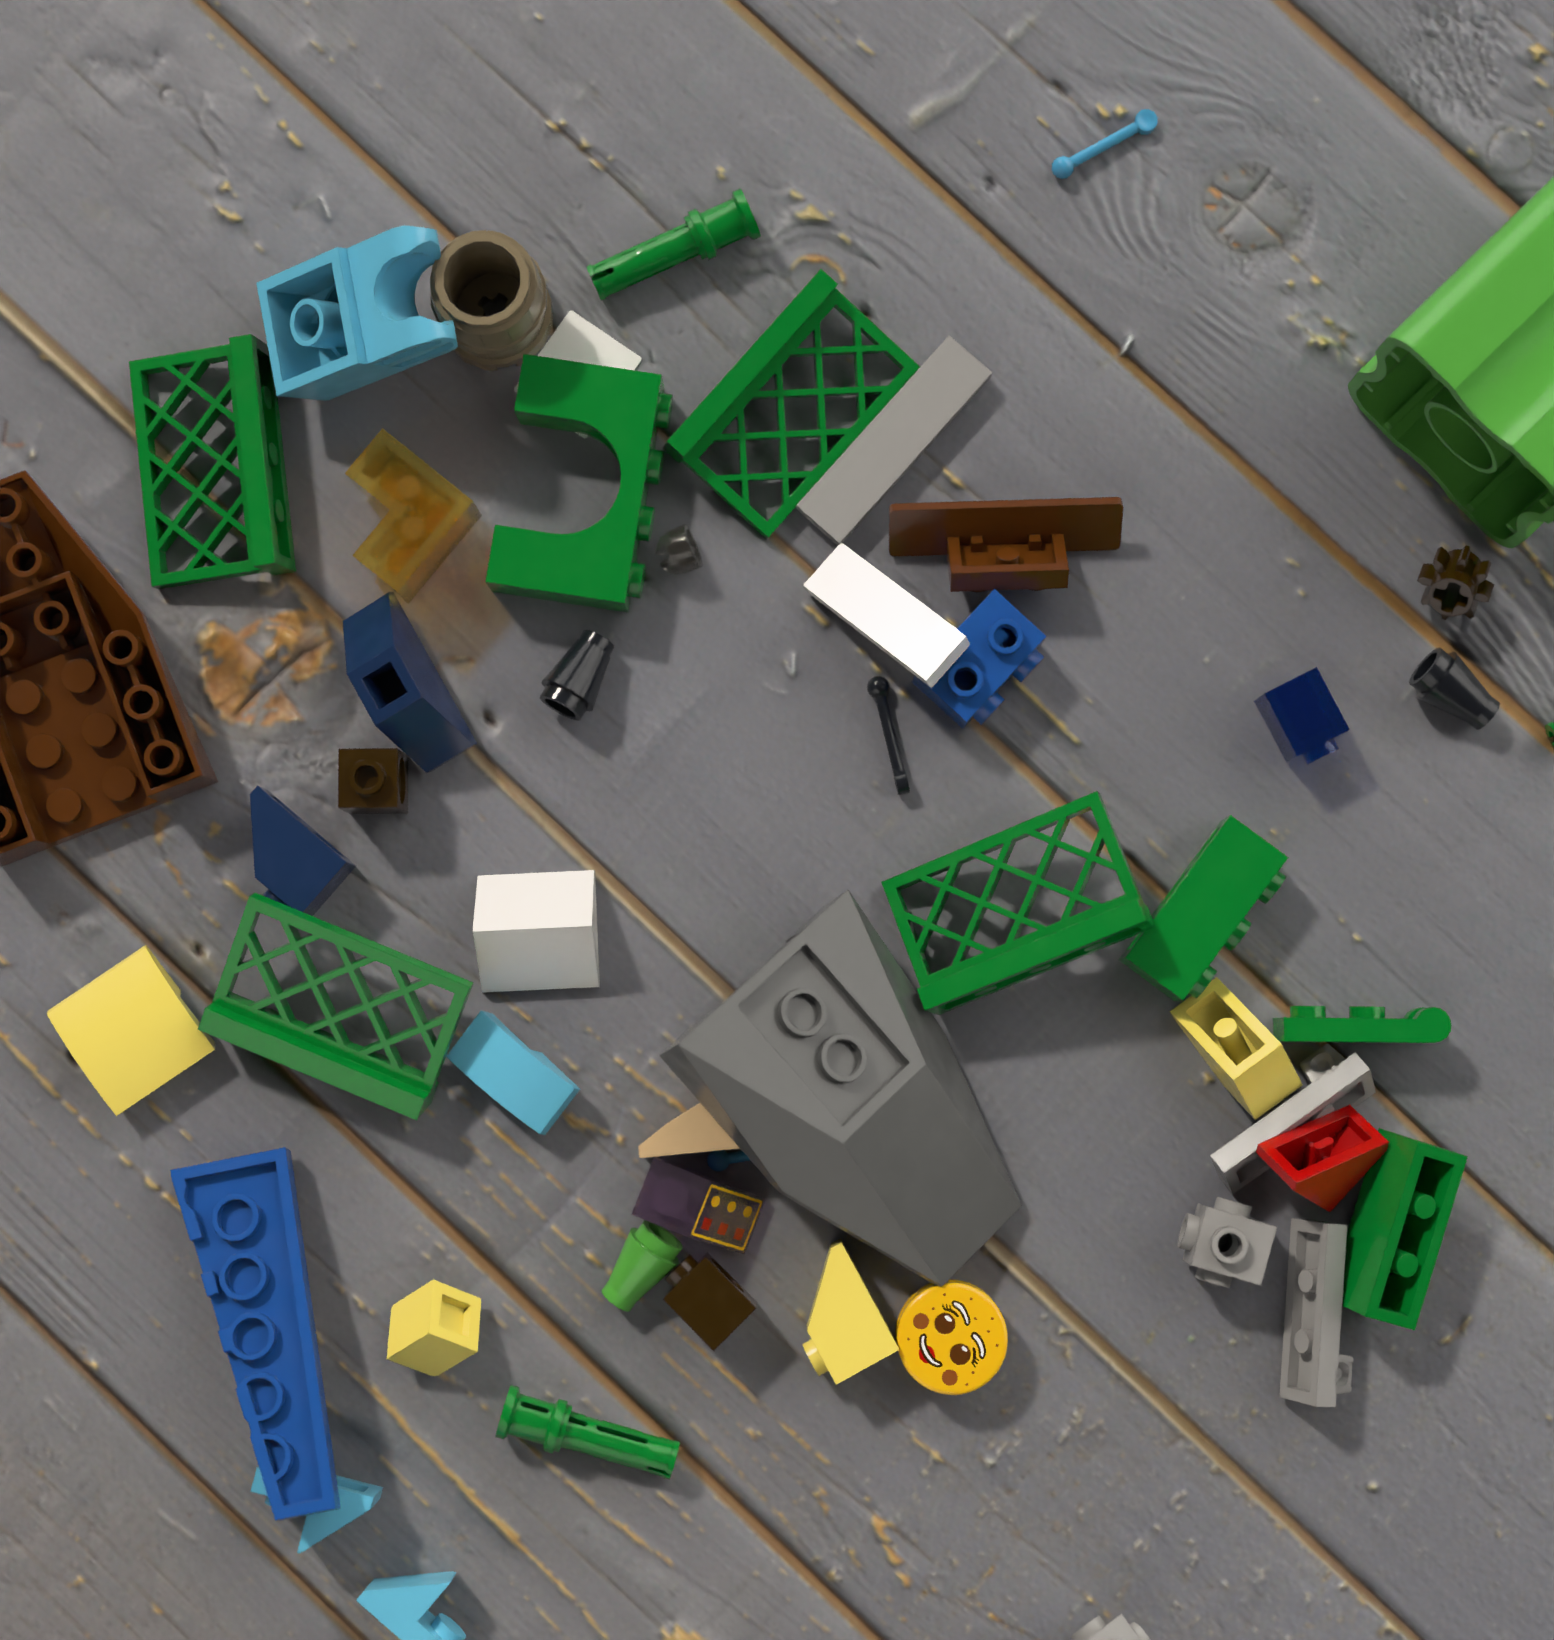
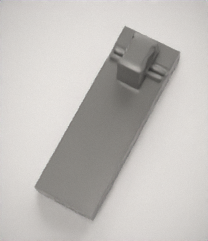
[1210,1044,1376,1194]
[1279,1218,1353,1407]

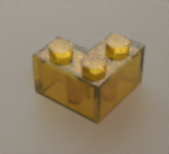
[345,428,482,604]

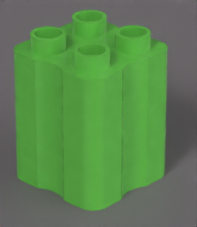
[1348,176,1554,548]

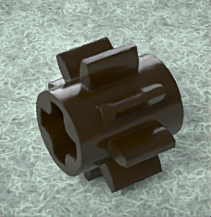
[1417,545,1494,620]

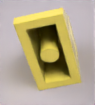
[1170,977,1303,1120]
[802,1238,899,1385]

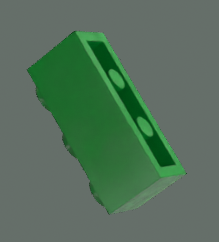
[1119,815,1289,1002]
[1342,1128,1468,1330]

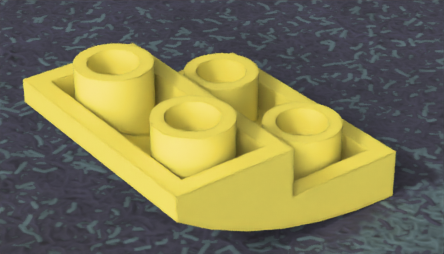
[47,945,215,1116]

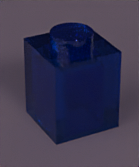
[1254,667,1350,765]

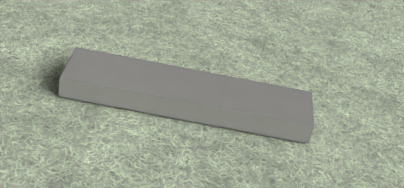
[796,335,992,546]

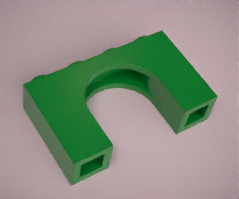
[485,354,673,613]

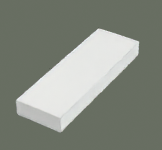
[803,542,970,688]

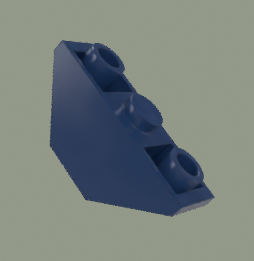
[343,592,477,773]

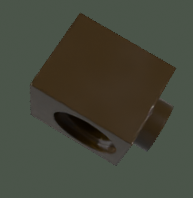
[338,748,408,814]
[663,1252,757,1351]

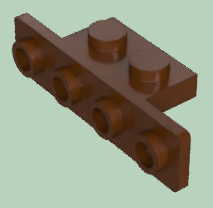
[889,497,1123,593]

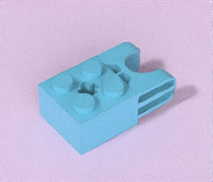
[256,225,458,401]

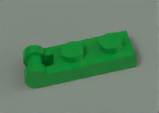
[1273,1006,1452,1043]

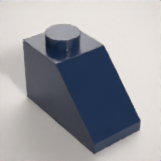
[250,785,356,916]

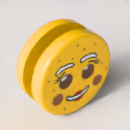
[895,1279,1008,1395]

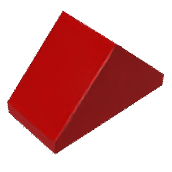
[1256,1104,1389,1212]

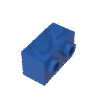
[912,589,1047,729]

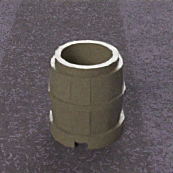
[430,230,553,370]

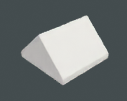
[473,870,600,993]

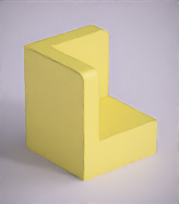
[387,1279,481,1376]

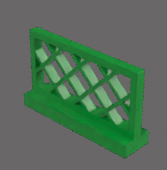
[662,269,920,539]
[129,334,296,589]
[881,791,1156,1015]
[198,893,474,1120]

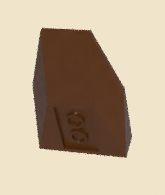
[0,470,218,867]

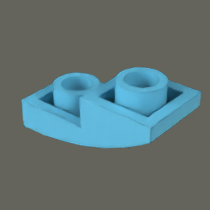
[446,1010,580,1135]

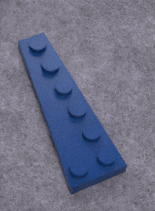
[170,1147,341,1521]

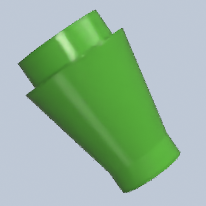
[601,1220,683,1312]

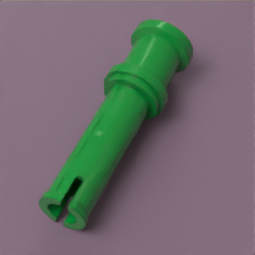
[586,189,761,301]
[495,1385,680,1479]

